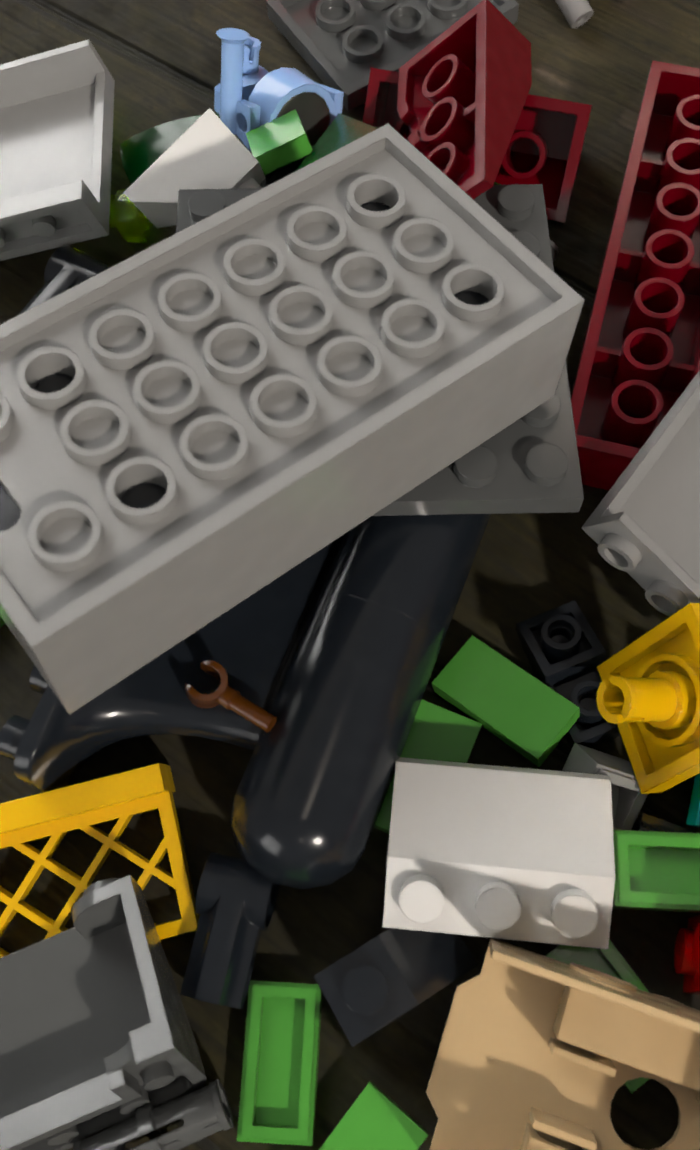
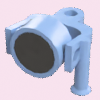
[214,28,344,151]

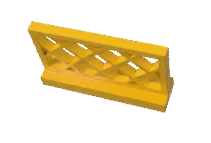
[0,763,199,958]

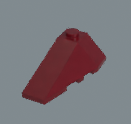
[397,0,532,199]

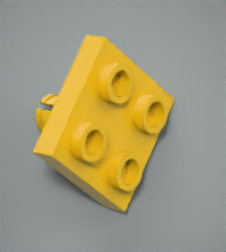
[596,603,700,794]

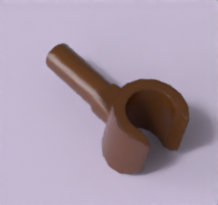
[185,660,277,733]

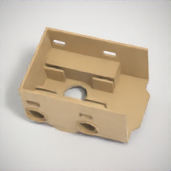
[426,938,700,1150]

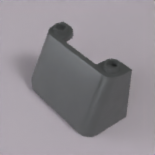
[0,875,207,1150]

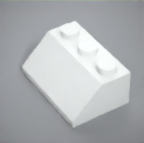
[382,757,615,949]

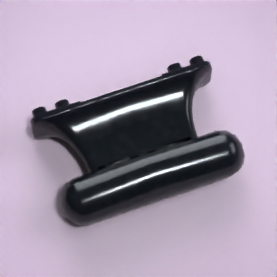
[0,514,491,889]

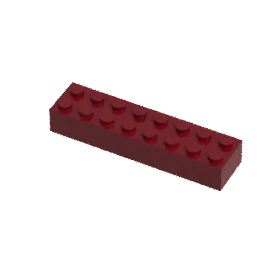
[571,60,700,490]

